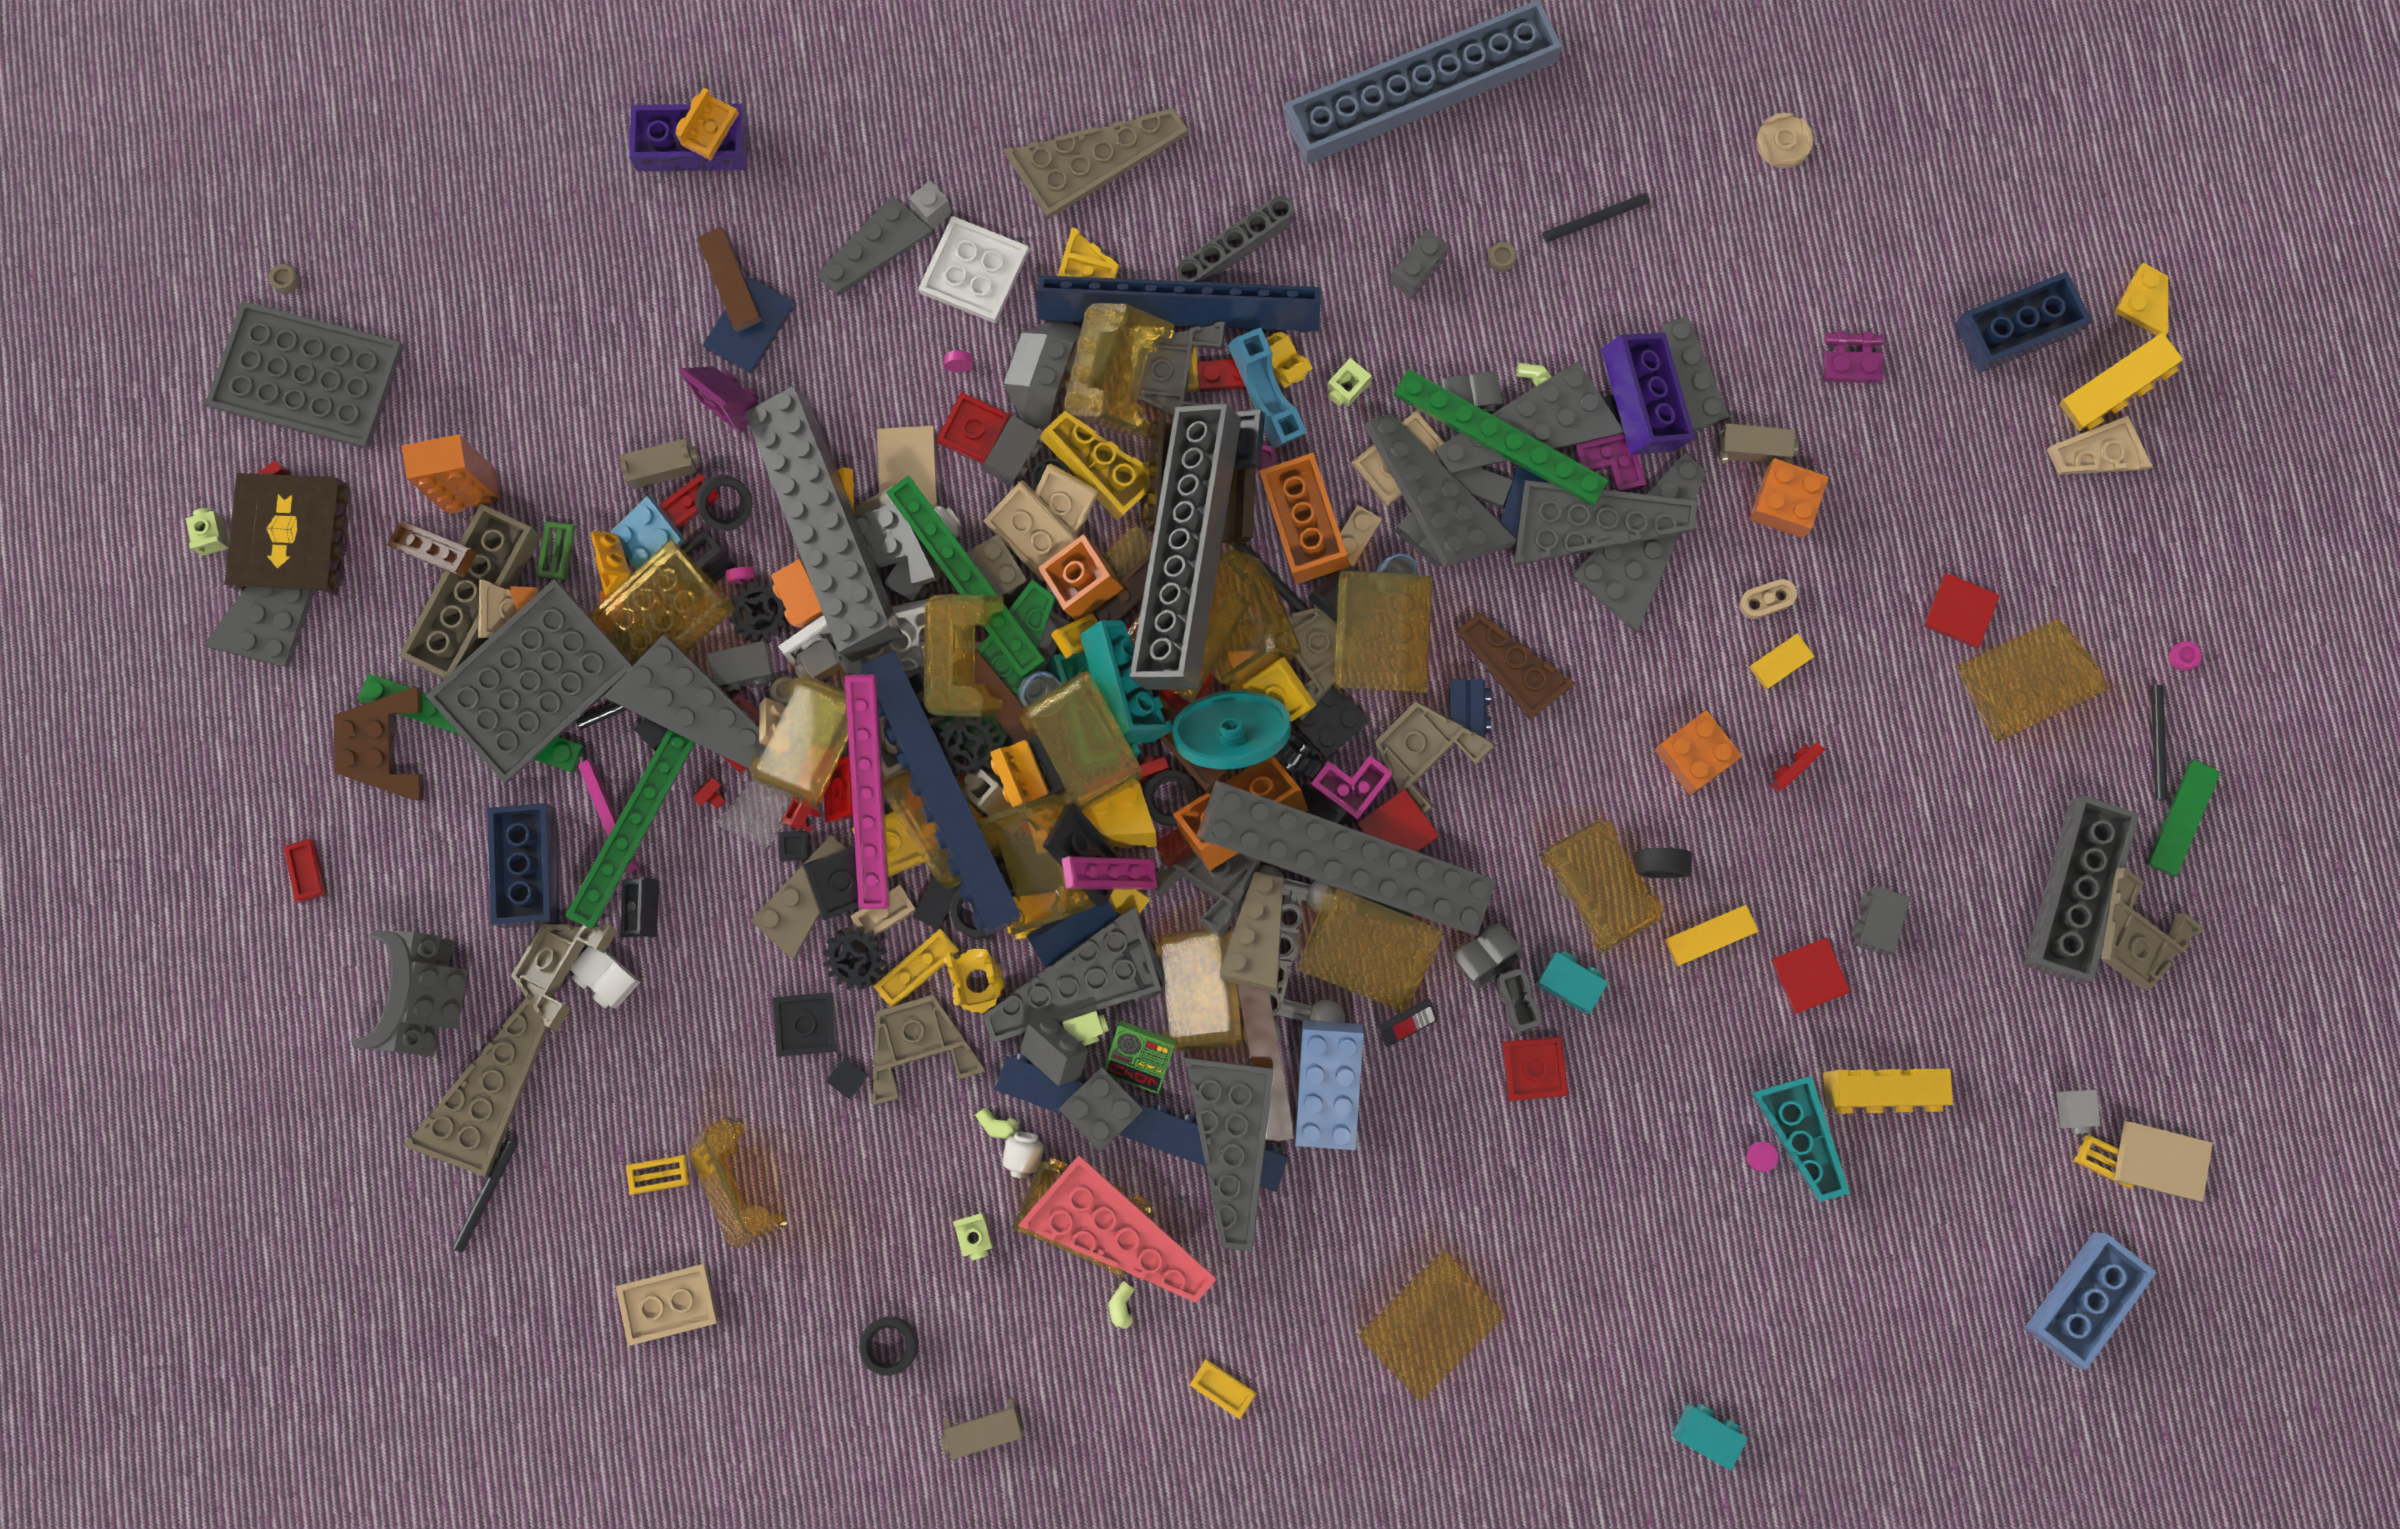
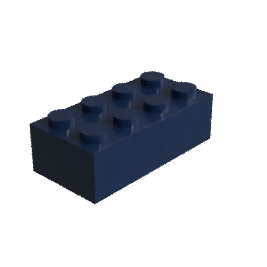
[1954,271,2092,374]
[487,803,560,928]

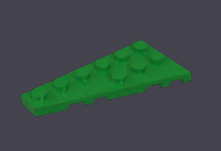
[936,580,1056,763]

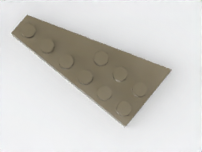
[1003,108,1188,219]
[403,998,548,1177]

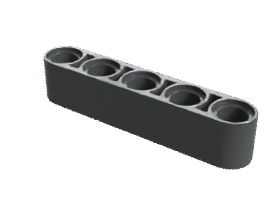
[1177,196,1293,282]

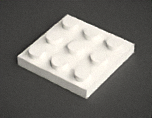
[918,216,1030,324]

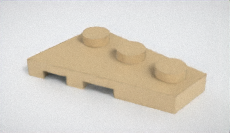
[2047,416,2152,475]
[478,579,517,639]

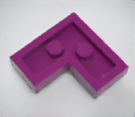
[1574,433,1646,492]

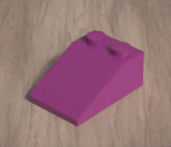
[679,366,759,434]

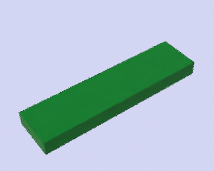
[2146,759,2221,877]

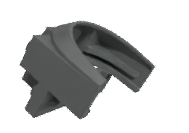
[351,930,468,1057]

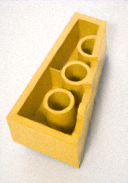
[2059,332,2183,432]
[1040,411,1149,521]
[1026,781,1157,853]
[1823,1069,1953,1114]

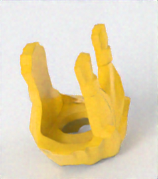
[944,949,1005,1014]

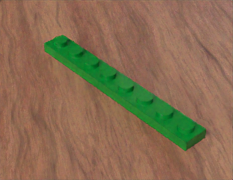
[1394,369,1609,507]
[886,475,1046,679]
[357,674,585,774]
[565,729,696,930]

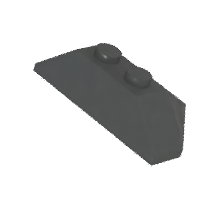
[1003,321,1082,430]

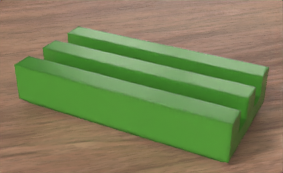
[536,521,576,582]

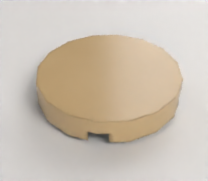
[1756,113,1814,169]

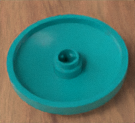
[1172,690,1291,769]

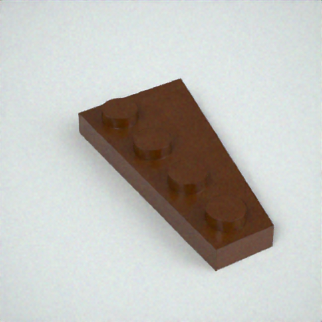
[1456,613,1576,720]

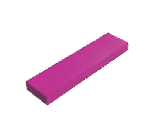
[578,760,639,872]
[1062,857,1157,890]

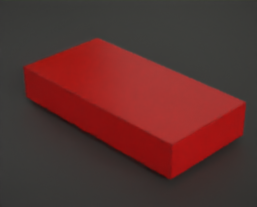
[283,838,327,903]

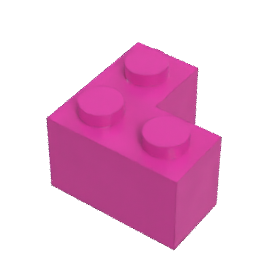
[1310,755,1393,824]

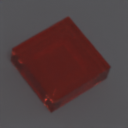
[1155,829,1193,868]

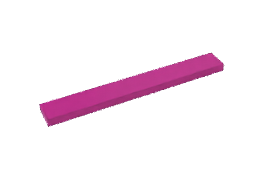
[845,674,890,909]

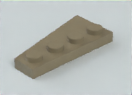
[751,835,845,961]
[1219,872,1284,993]

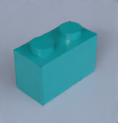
[1535,951,1608,1015]
[1671,1403,1748,1471]

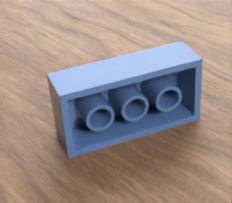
[1295,1020,1364,1150]
[2024,1232,2157,1370]

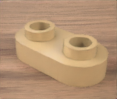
[1739,579,1797,619]

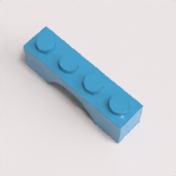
[1227,327,1307,449]

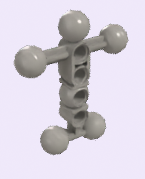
[1192,865,1345,1045]

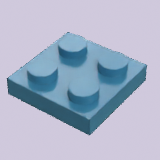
[610,496,686,577]

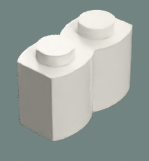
[570,946,640,1009]

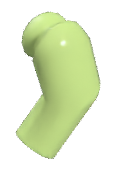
[1516,363,1552,387]
[975,1107,1019,1139]
[1108,1281,1135,1329]

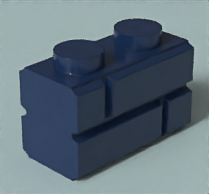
[1448,679,1491,738]

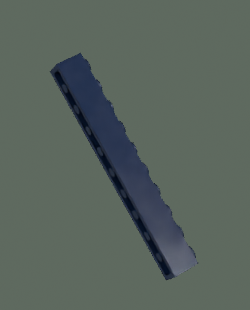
[1037,275,1321,333]
[861,651,1021,937]
[994,1053,1288,1192]

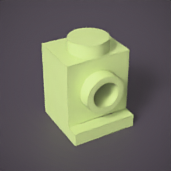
[1327,358,1372,407]
[185,508,229,556]
[1062,1010,1109,1046]
[953,1213,994,1261]

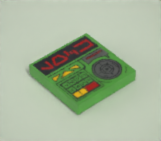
[1104,1021,1176,1094]

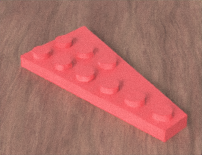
[1017,1155,1217,1303]

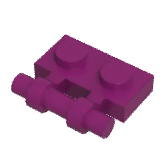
[1823,330,1883,383]

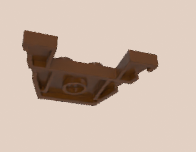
[333,687,424,800]

